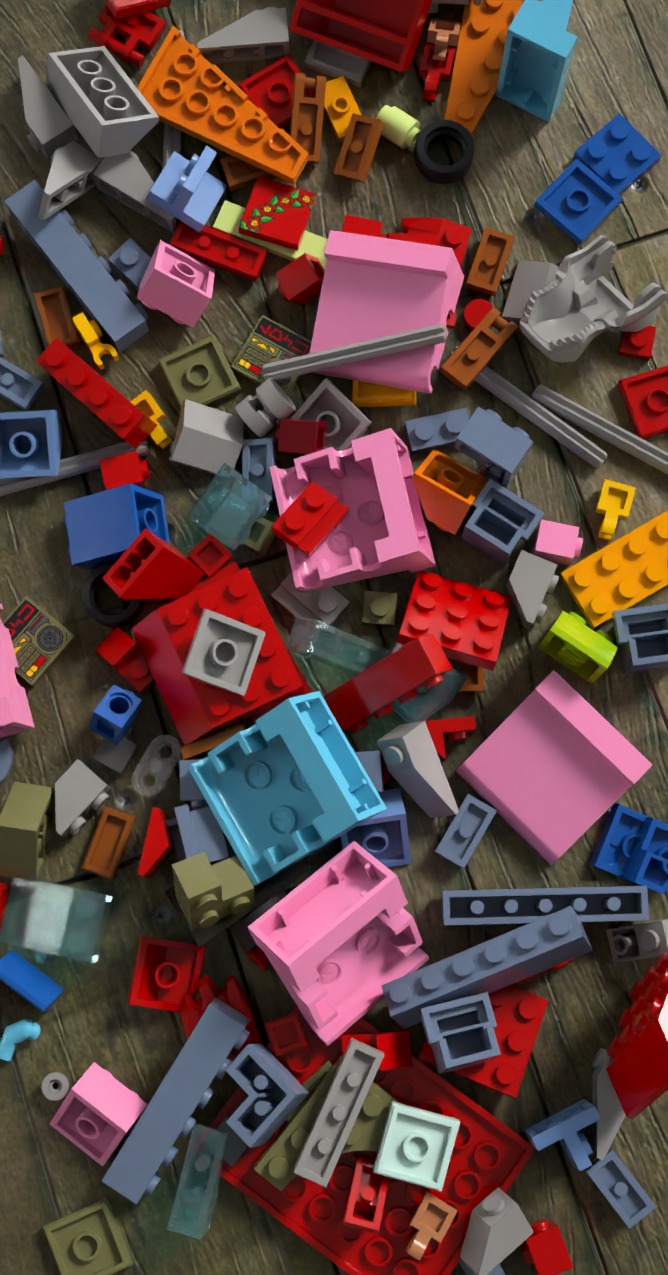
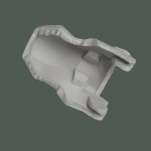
[519,235,668,363]

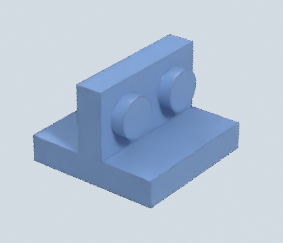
[146,146,227,233]
[524,1099,601,1171]

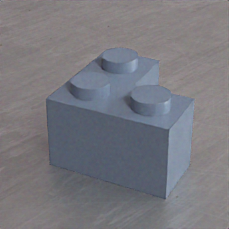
[454,407,533,489]
[225,1044,309,1148]

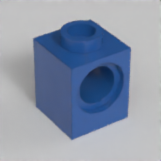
[90,685,142,745]

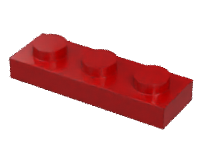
[170,221,268,282]

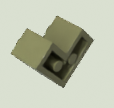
[0,782,54,881]
[172,851,255,931]

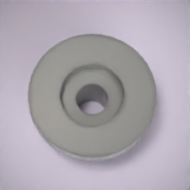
[41,1072,69,1101]

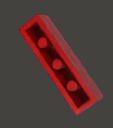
[36,337,157,449]
[323,633,453,734]

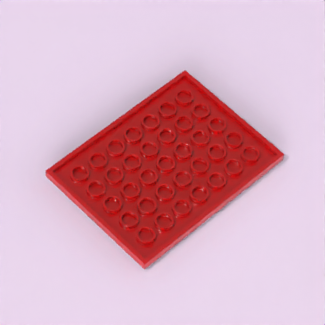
[191,1005,536,1275]

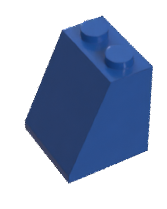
[64,483,170,569]

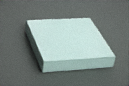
[373,1101,460,1192]

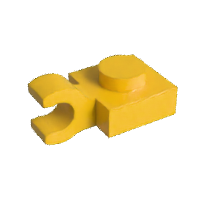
[72,312,119,370]
[131,390,173,449]
[595,479,636,541]

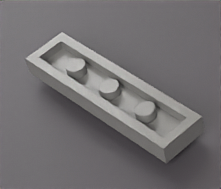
[293,1038,385,1187]

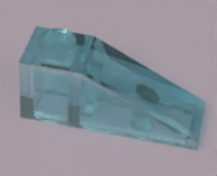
[286,618,393,675]
[167,1123,228,1240]

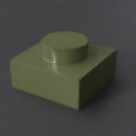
[235,512,275,555]
[362,591,397,627]

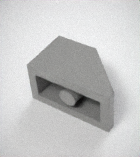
[460,1187,534,1275]

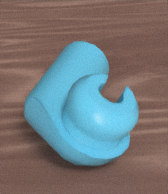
[0,1019,41,1061]

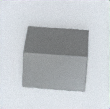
[502,260,559,324]
[291,378,372,451]
[170,399,244,479]
[182,609,266,696]

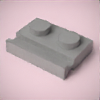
[271,572,350,639]

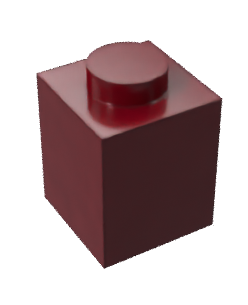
[275,418,327,454]

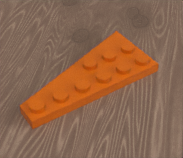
[445,0,543,136]
[137,26,309,185]

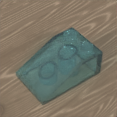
[0,878,112,963]

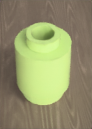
[376,105,421,149]

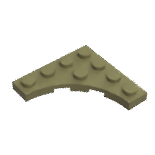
[254,1055,399,1191]

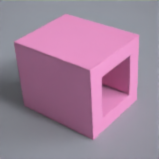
[532,519,583,565]

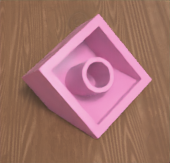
[137,240,215,328]
[50,1062,148,1166]

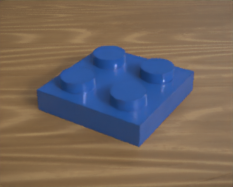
[573,113,662,195]
[534,159,623,245]

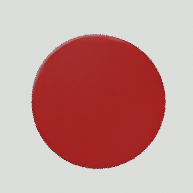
[463,299,494,331]

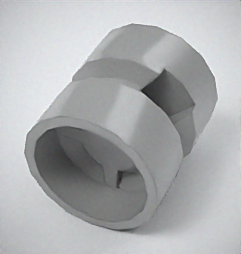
[235,377,296,438]

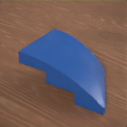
[589,803,668,894]

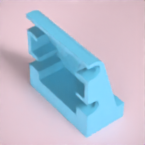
[495,0,578,122]
[187,691,387,886]

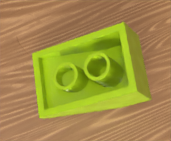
[538,611,618,684]

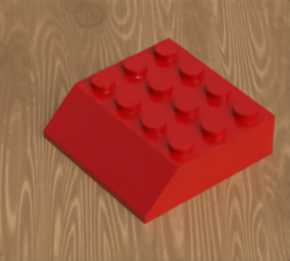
[289,0,432,72]
[131,567,305,746]
[606,953,668,1120]

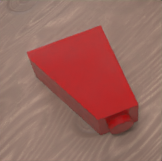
[102,528,205,600]

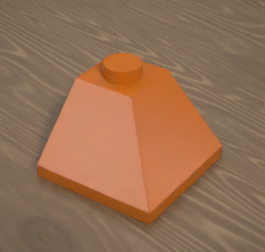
[412,448,489,535]

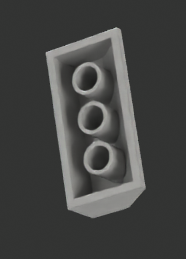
[46,46,159,158]

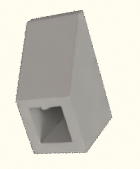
[506,550,559,630]
[55,759,111,837]
[606,918,668,963]

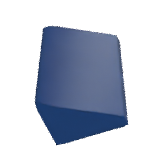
[0,951,63,1012]

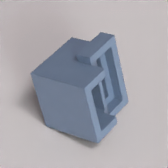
[461,479,545,566]
[612,603,668,674]
[166,804,232,865]
[419,992,501,1074]

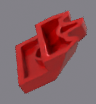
[387,218,472,268]
[180,974,264,1062]

